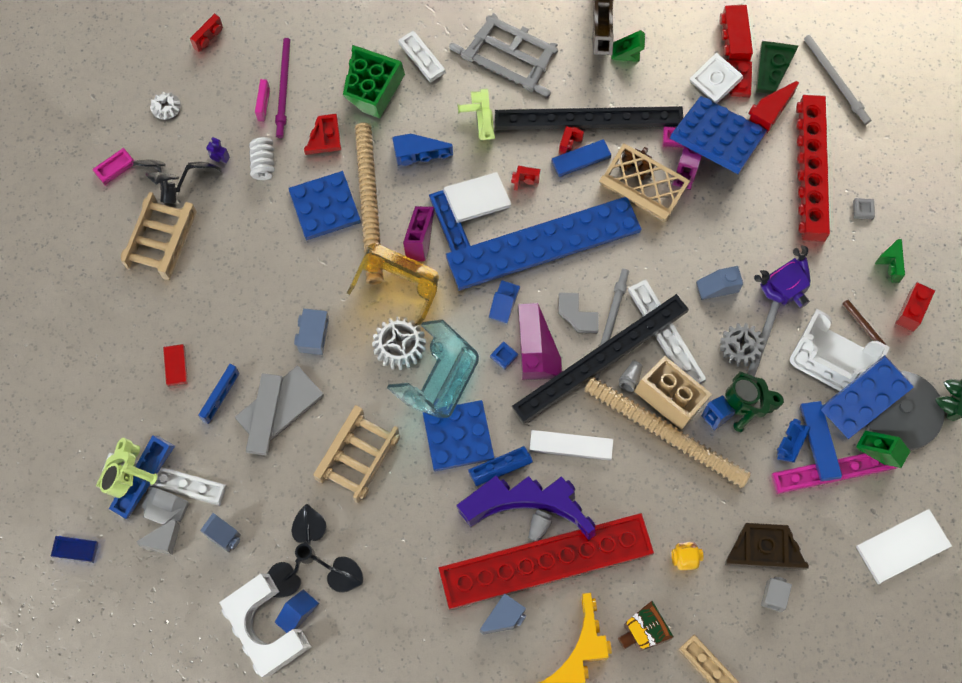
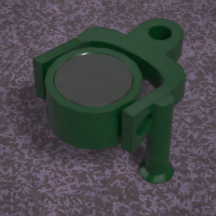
[725,372,784,432]

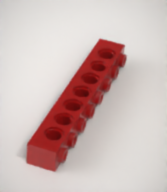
[796,95,830,242]

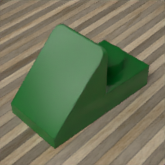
[611,30,645,62]
[875,239,905,283]

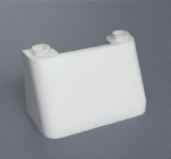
[790,309,890,391]

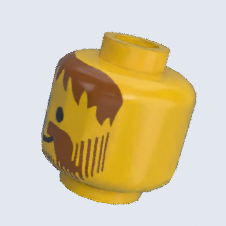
[671,542,704,570]

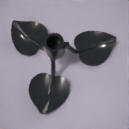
[132,159,222,203]
[267,504,363,598]

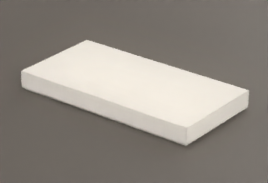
[856,509,952,584]

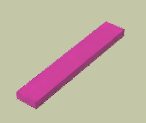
[771,453,898,494]

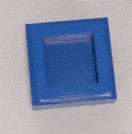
[490,341,518,370]

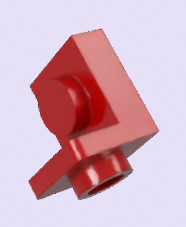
[559,126,584,155]
[511,165,541,191]

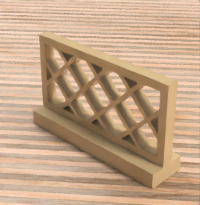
[599,143,690,222]

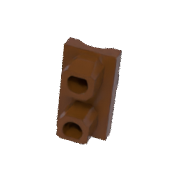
[620,147,655,180]

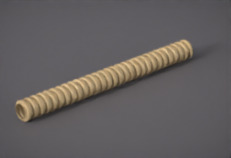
[355,122,384,285]
[585,376,751,488]

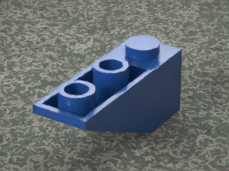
[392,133,453,166]

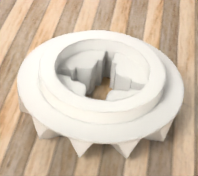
[150,92,181,120]

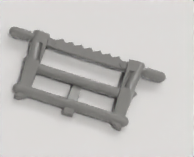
[449,13,558,97]

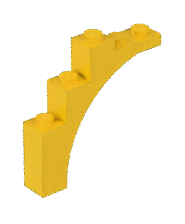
[540,593,612,683]

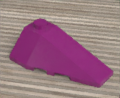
[518,303,562,380]

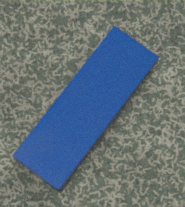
[551,139,611,177]
[198,364,239,424]
[468,446,533,486]

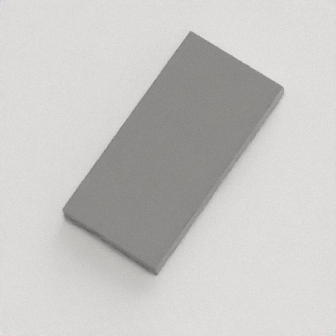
[235,365,324,441]

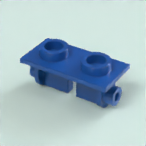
[777,419,811,462]

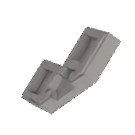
[558,293,598,333]

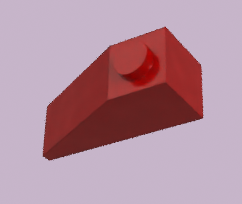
[748,81,799,133]

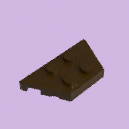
[725,523,809,570]

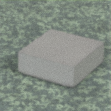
[853,198,875,219]

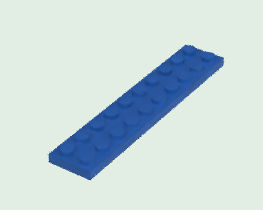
[446,197,641,291]

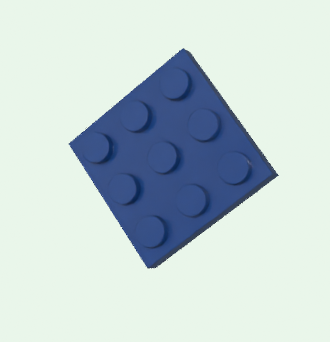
[288,171,361,241]
[422,400,494,472]

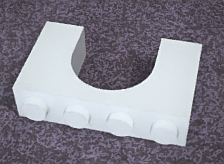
[219,573,311,677]

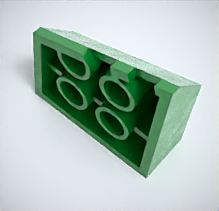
[343,45,405,118]

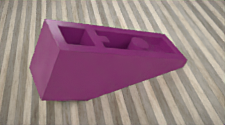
[403,206,434,262]

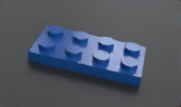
[820,355,914,439]

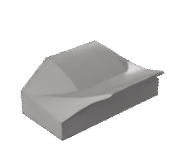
[142,487,189,525]

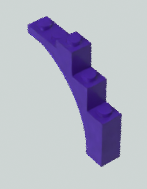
[456,476,596,540]

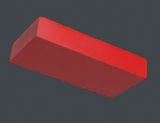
[163,344,188,387]

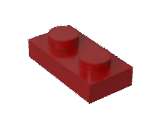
[190,13,223,52]

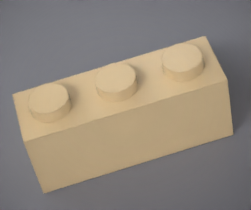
[634,356,712,430]

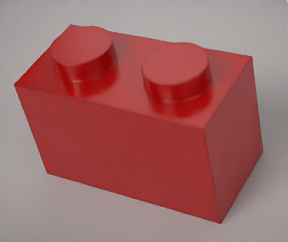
[895,282,936,332]

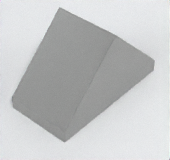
[136,519,180,555]

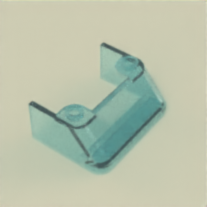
[387,319,479,418]

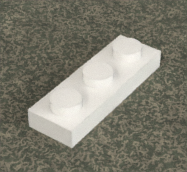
[398,31,445,83]

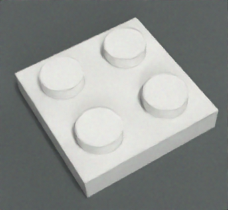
[690,53,743,104]

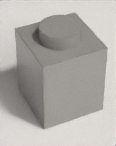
[761,577,792,612]

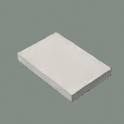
[443,172,511,223]

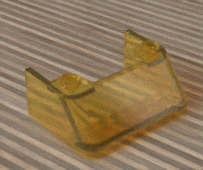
[347,243,439,326]

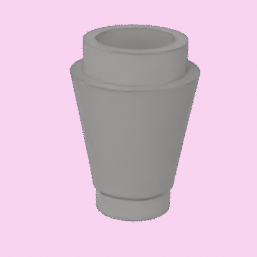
[619,361,643,392]
[528,510,552,541]

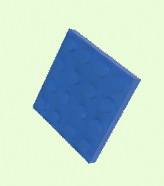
[670,96,767,174]

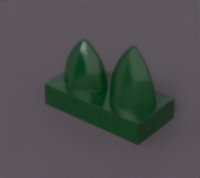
[935,379,962,421]

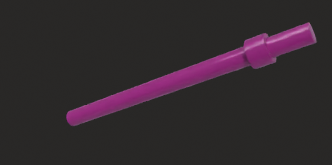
[275,38,291,138]

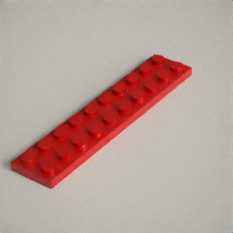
[438,513,654,610]

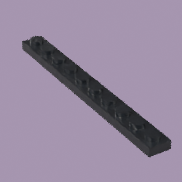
[495,106,683,130]
[512,294,689,424]

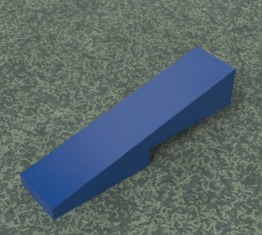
[109,435,175,519]

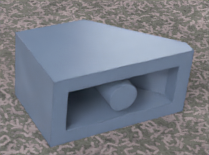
[696,266,743,300]
[200,513,241,552]
[480,593,526,635]

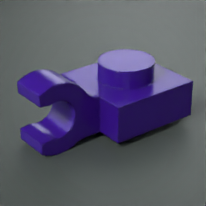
[206,137,230,164]

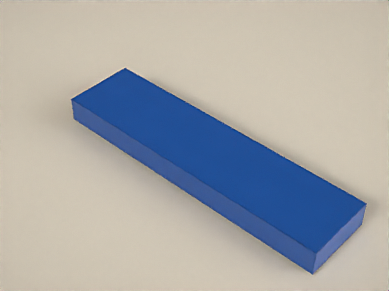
[429,190,470,252]
[800,401,842,482]

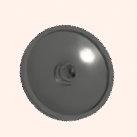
[865,371,944,451]

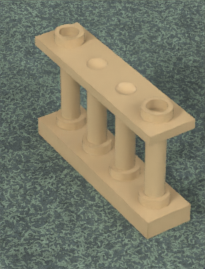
[121,192,197,280]
[313,405,400,503]

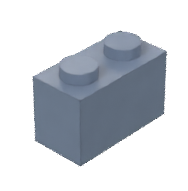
[294,308,329,355]

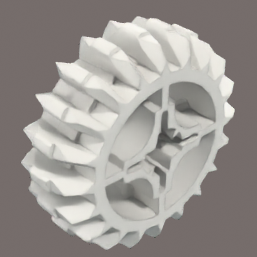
[372,316,426,370]

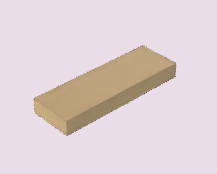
[678,634,739,683]

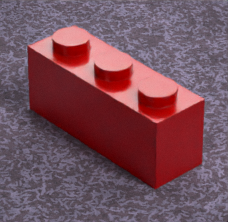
[720,5,753,61]

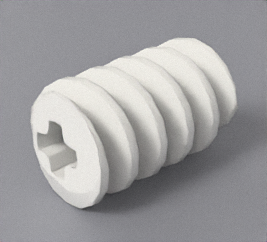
[249,137,275,180]

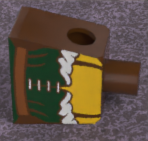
[618,601,674,652]

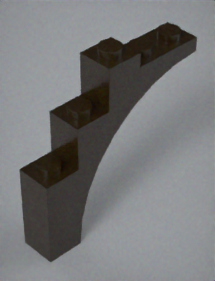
[592,0,614,55]

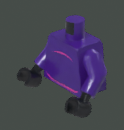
[754,245,811,308]

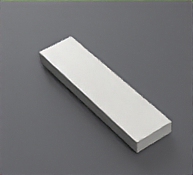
[529,430,613,461]

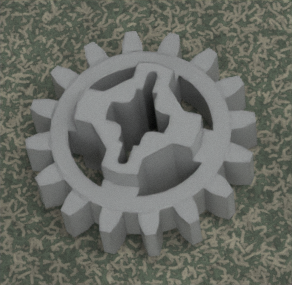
[720,323,764,366]

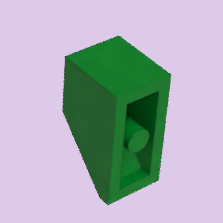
[856,430,910,468]

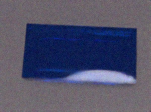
[51,536,98,563]

